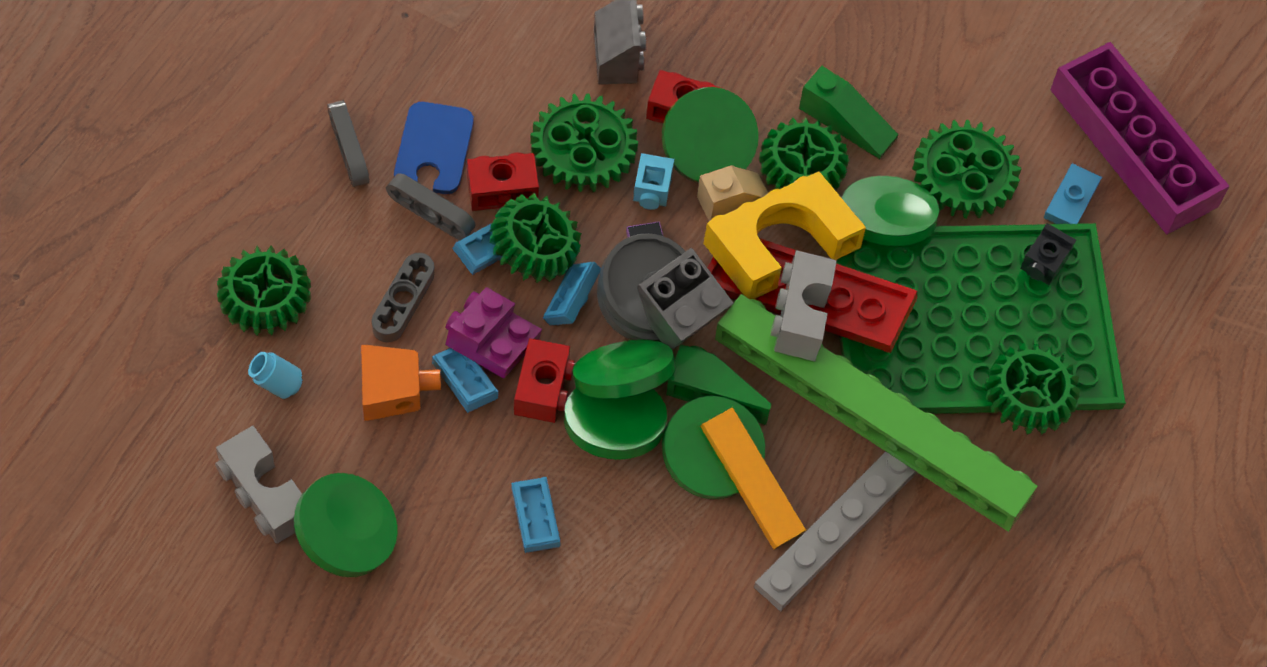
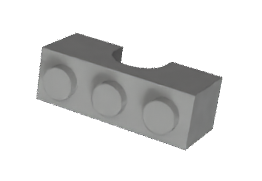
[770,250,837,361]
[215,426,302,544]

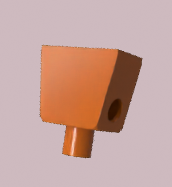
[361,345,441,421]

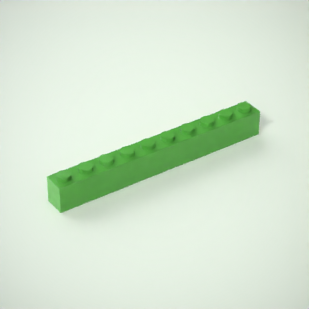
[715,294,1038,532]

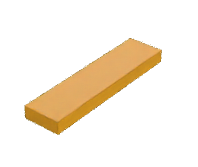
[700,407,806,550]

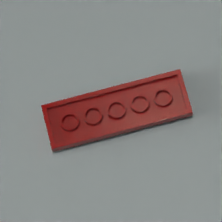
[707,238,918,353]

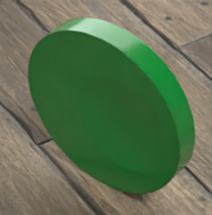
[662,87,759,183]
[842,176,939,246]
[573,340,676,398]
[564,388,667,460]
[662,396,765,500]
[294,473,398,577]

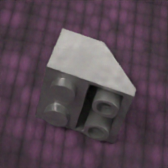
[594,0,646,85]
[637,247,733,350]

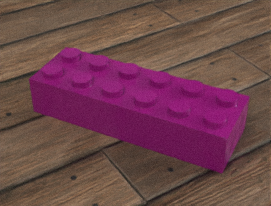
[1050,42,1230,235]

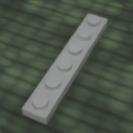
[754,452,918,611]

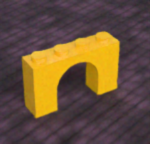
[703,171,866,300]

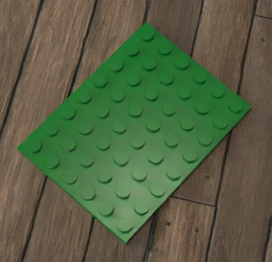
[836,223,1126,414]

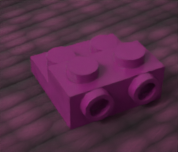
[445,287,542,378]

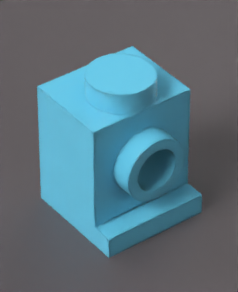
[633,153,674,210]

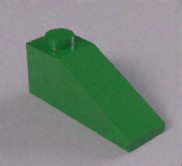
[799,65,899,159]
[666,344,772,425]

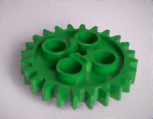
[530,93,638,192]
[912,120,1021,219]

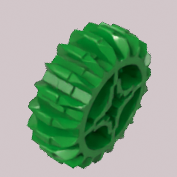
[759,117,849,190]
[489,193,582,283]
[217,245,311,336]
[984,343,1081,435]

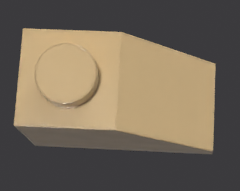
[697,166,768,221]

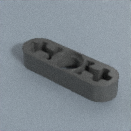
[327,100,370,187]
[386,173,476,240]
[372,253,434,342]

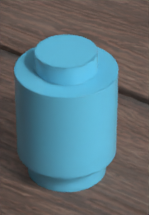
[248,352,302,399]

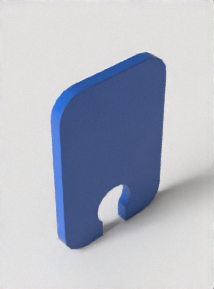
[394,102,474,194]

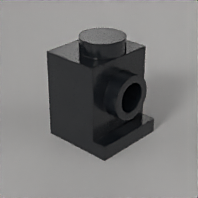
[1020,223,1076,286]

